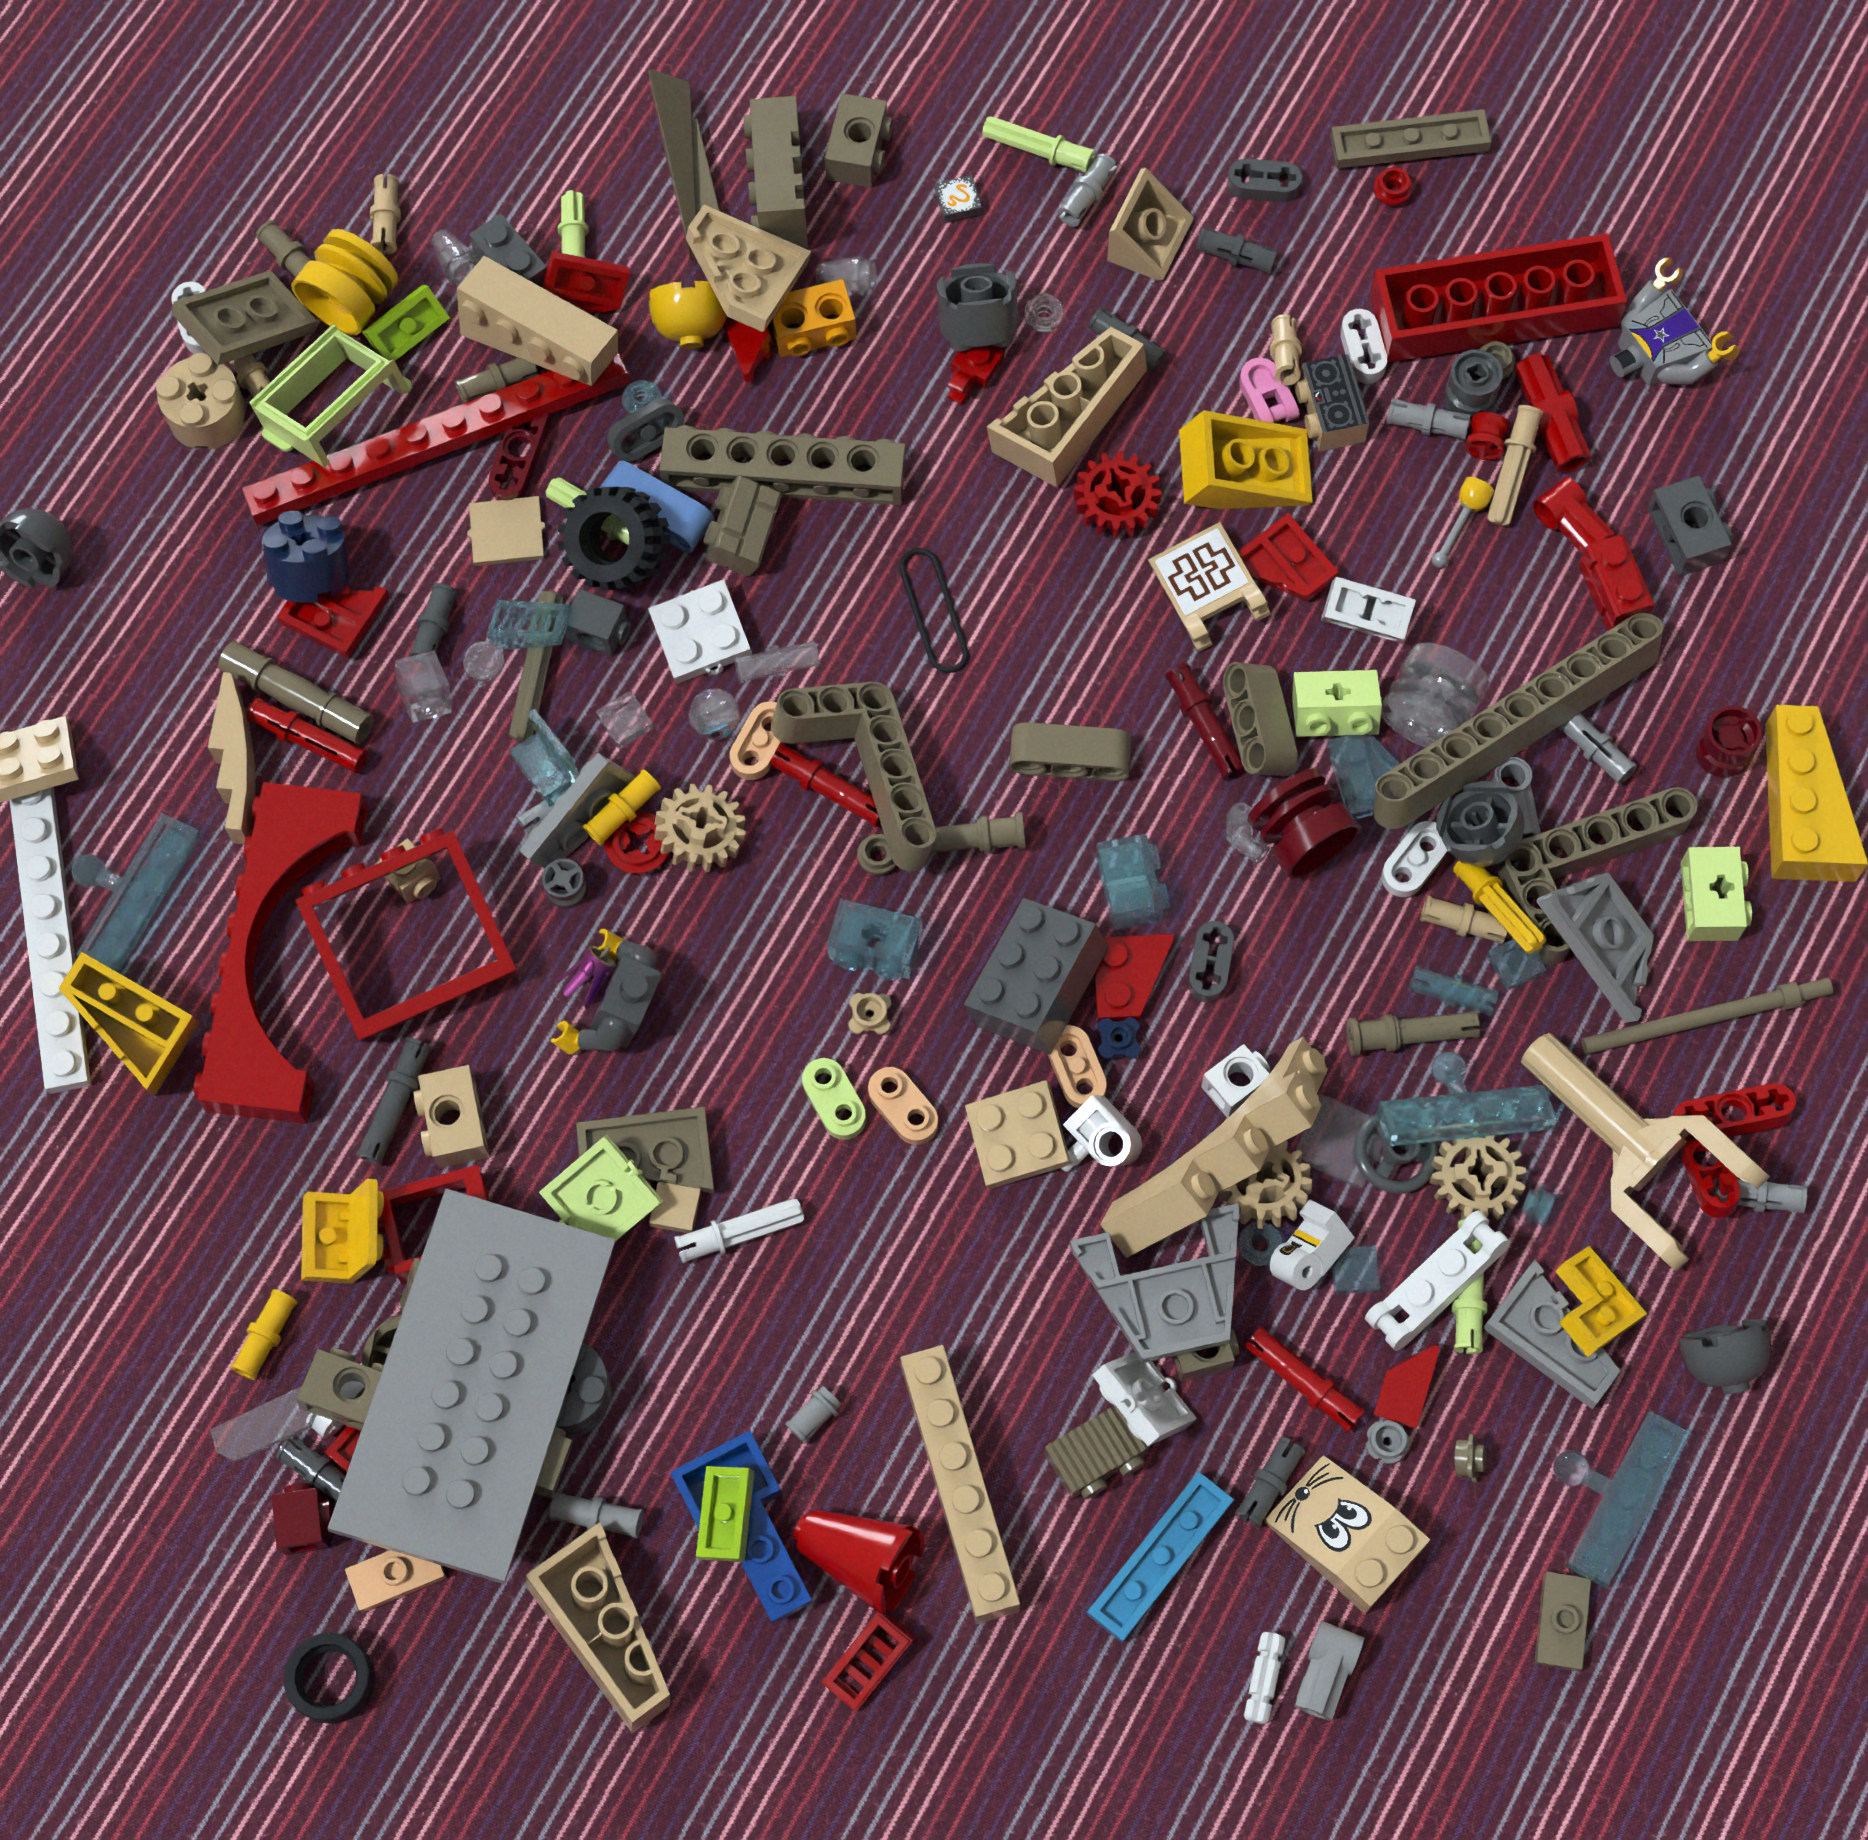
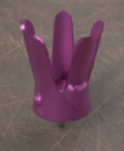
[555,946,616,1009]

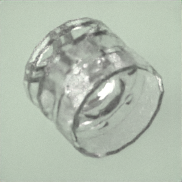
[1381,643,1490,747]

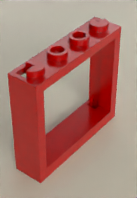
[295,828,517,1041]

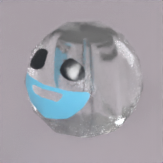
[688,688,740,740]

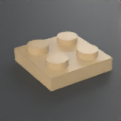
[0,716,79,803]
[965,1080,1071,1189]

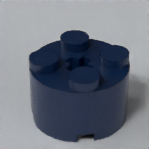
[262,511,350,603]

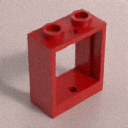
[377,1165,490,1285]

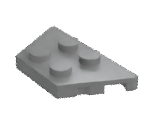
[1536,872,1654,1023]

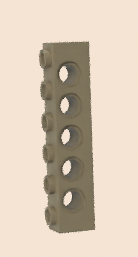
[659,425,906,505]
[297,1348,572,1499]

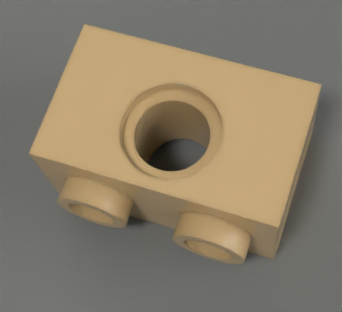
[414,1065,490,1169]

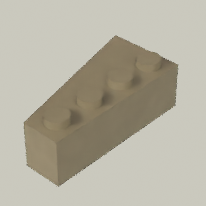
[743,96,808,250]

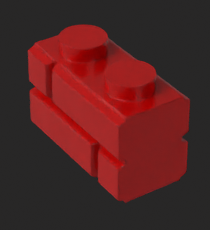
[1578,535,1655,631]

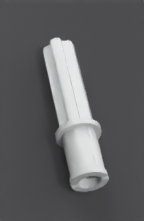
[674,1198,804,1264]

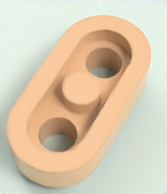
[730,702,784,780]
[1048,1025,1107,1108]
[868,1067,938,1145]

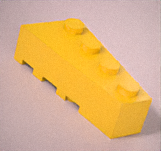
[1765,705,1868,882]

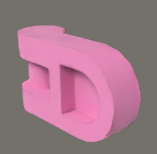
[1239,358,1299,423]

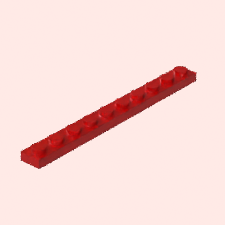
[242,353,631,526]

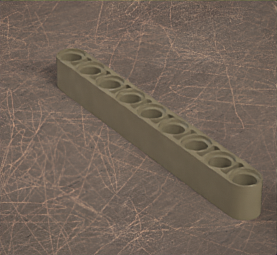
[1374,613,1664,829]

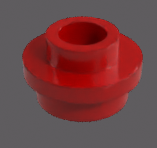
[1373,167,1413,206]

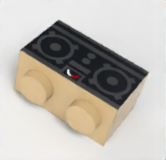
[1294,354,1369,452]

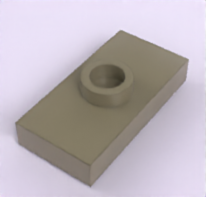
[1534,1571,1591,1672]

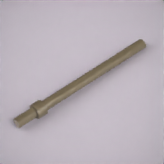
[1581,978,1833,1055]

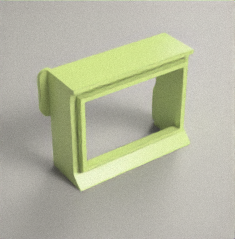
[249,324,412,468]

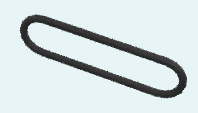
[899,548,969,673]

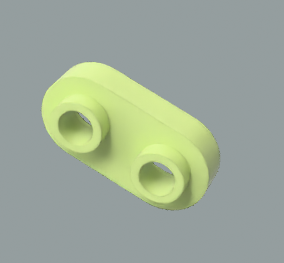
[802,1058,866,1140]

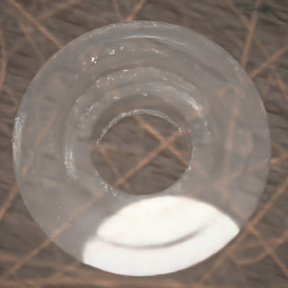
[1024,293,1064,332]

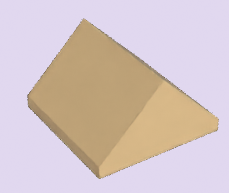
[1107,168,1194,280]

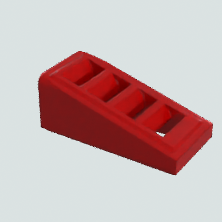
[821,1611,917,1712]

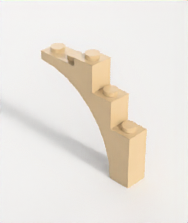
[1100,1037,1328,1258]

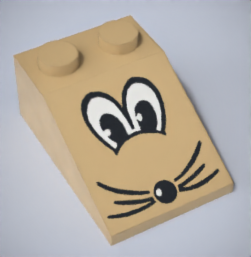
[1264,1455,1430,1614]

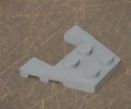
[1070,1203,1240,1363]

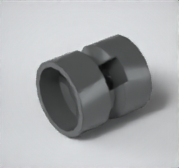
[1444,349,1503,421]

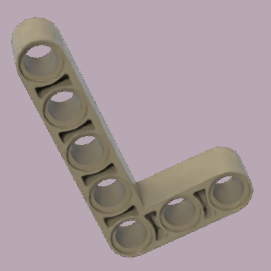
[771,682,937,872]
[1498,787,1698,966]

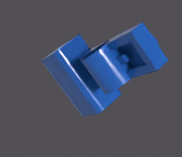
[670,1430,813,1625]

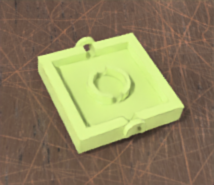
[539,1135,663,1242]

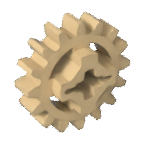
[654,784,746,872]
[1429,1128,1527,1220]
[1219,1141,1312,1229]

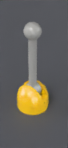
[1432,477,1495,568]

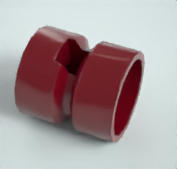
[1696,706,1762,778]

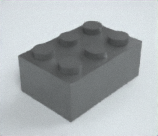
[964,898,1109,1054]

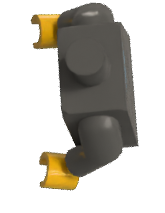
[550,929,662,1055]

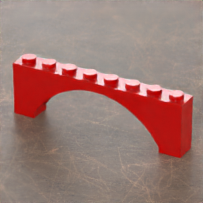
[194,782,369,1124]

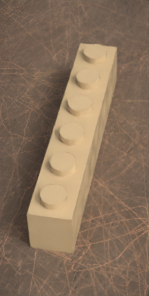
[900,1345,1020,1625]

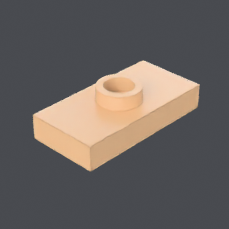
[345,1550,447,1613]

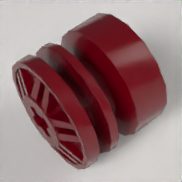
[1247,768,1361,879]

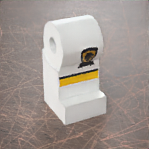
[1270,1199,1355,1290]

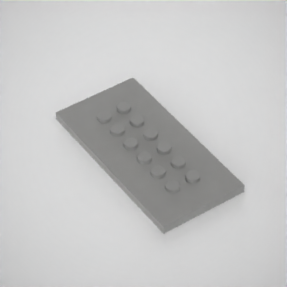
[328,1189,615,1584]

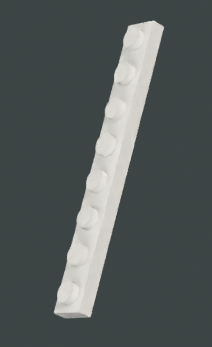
[10,787,91,1094]

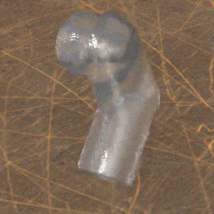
[1226,803,1269,864]

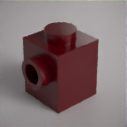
[272,1483,334,1555]

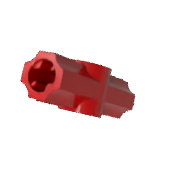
[1514,352,1591,474]

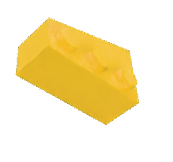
[58,952,200,1096]

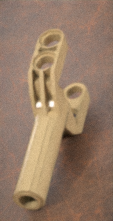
[1521,1033,1770,1271]

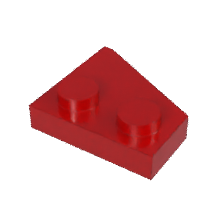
[542,251,630,314]
[1237,513,1339,602]
[277,586,390,659]
[1094,933,1174,1023]

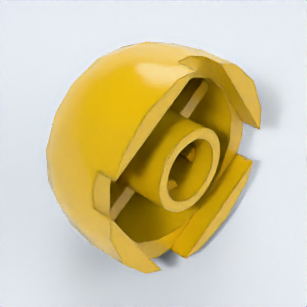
[649,281,727,349]

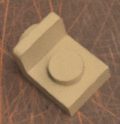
[375,838,441,905]

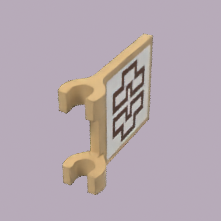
[1148,522,1271,652]

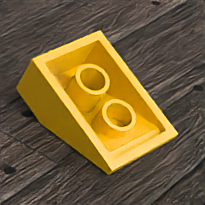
[1179,410,1313,509]

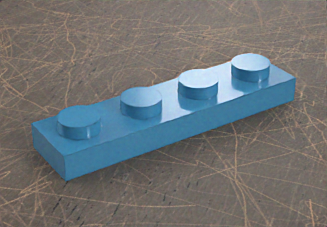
[1087,1471,1234,1643]

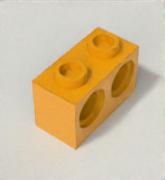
[770,279,857,358]

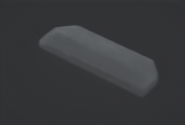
[210,1386,317,1461]

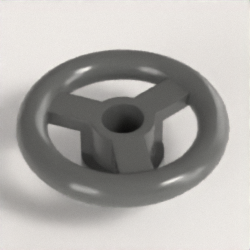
[1354,1110,1438,1194]

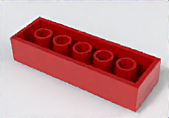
[1370,233,1627,363]

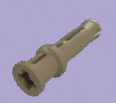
[931,812,1026,853]
[1346,1011,1480,1056]

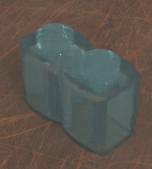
[1095,834,1170,930]

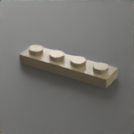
[1330,109,1491,169]

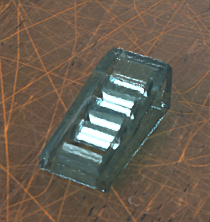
[486,600,572,649]

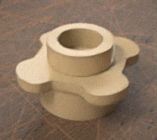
[848,993,891,1035]

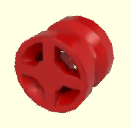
[1465,412,1510,460]

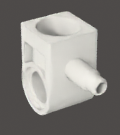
[1061,1095,1142,1172]

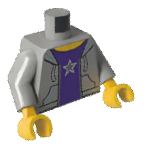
[1610,258,1739,386]

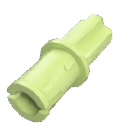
[558,190,589,258]

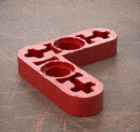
[1673,1083,1796,1218]

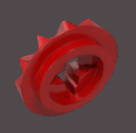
[605,811,670,876]

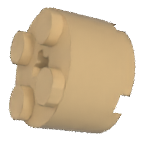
[156,353,246,449]

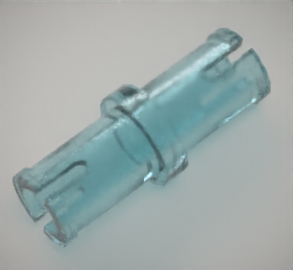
[1408,965,1499,1016]

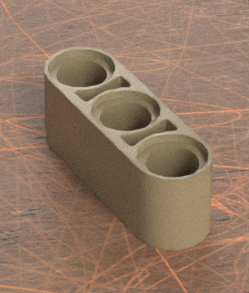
[1223,662,1298,777]
[1009,722,1132,781]

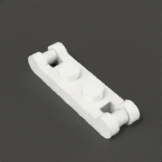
[1365,1210,1510,1351]

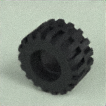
[557,487,670,590]

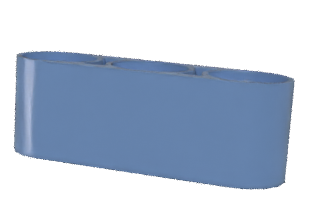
[599,461,715,553]

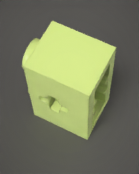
[1292,670,1382,737]
[1681,847,1752,941]

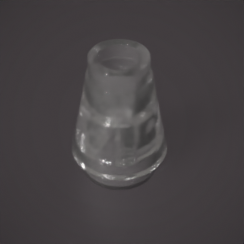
[431,229,480,285]
[816,255,877,295]

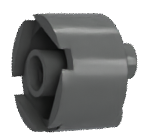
[937,263,1018,351]
[556,1343,613,1437]

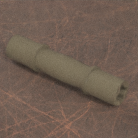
[218,641,374,744]

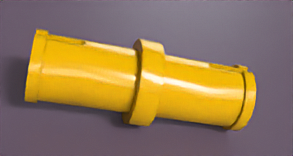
[582,770,661,845]
[230,1289,298,1380]

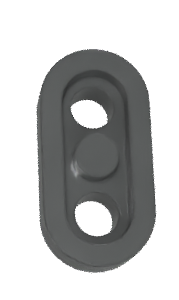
[607,399,684,462]

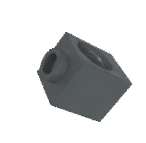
[563,589,630,657]

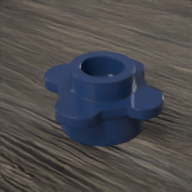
[1097,1017,1141,1059]

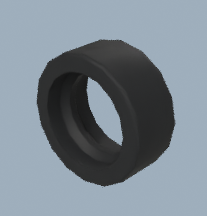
[284,1633,375,1724]

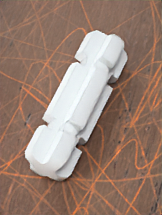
[1244,1632,1285,1724]

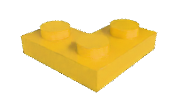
[1555,1246,1647,1357]

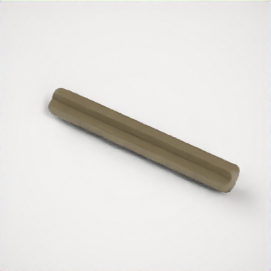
[509,590,563,743]

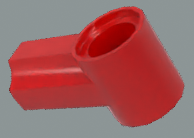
[1533,477,1615,554]

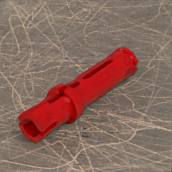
[247,698,368,774]
[770,743,881,827]
[1244,1326,1366,1433]

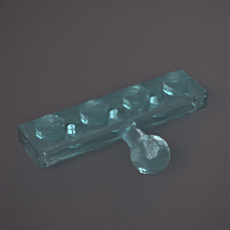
[71,813,201,973]
[1377,1051,1557,1146]
[1553,1411,1690,1589]

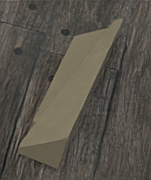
[648,70,719,260]

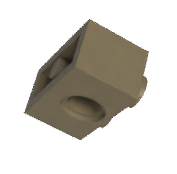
[825,93,893,188]

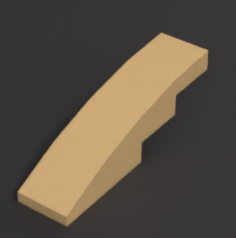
[208,672,255,844]

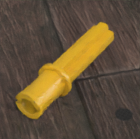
[1453,861,1546,954]

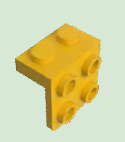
[301,1179,384,1284]

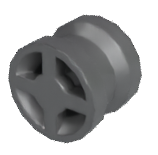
[542,858,587,909]

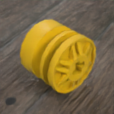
[291,229,398,336]

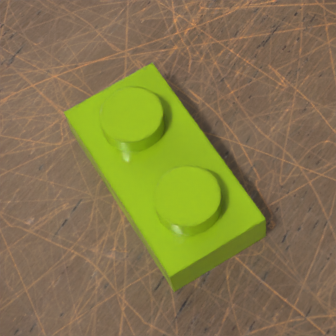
[362,285,450,361]
[696,1466,754,1562]

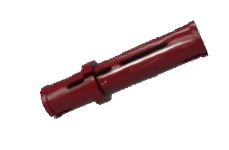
[1165,663,1245,781]

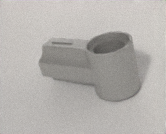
[1491,757,1541,839]
[1294,1620,1364,1721]

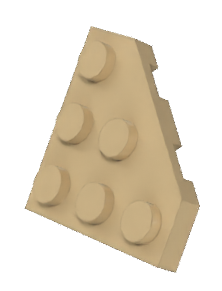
[686,205,811,332]

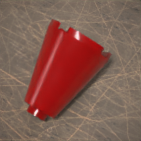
[794,1509,924,1614]

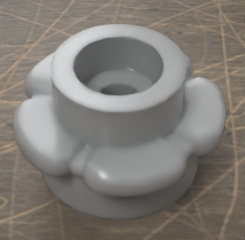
[1366,1420,1410,1464]

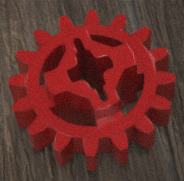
[1074,451,1162,538]

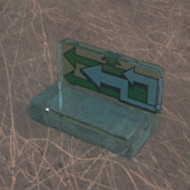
[509,709,580,807]

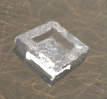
[596,690,654,749]

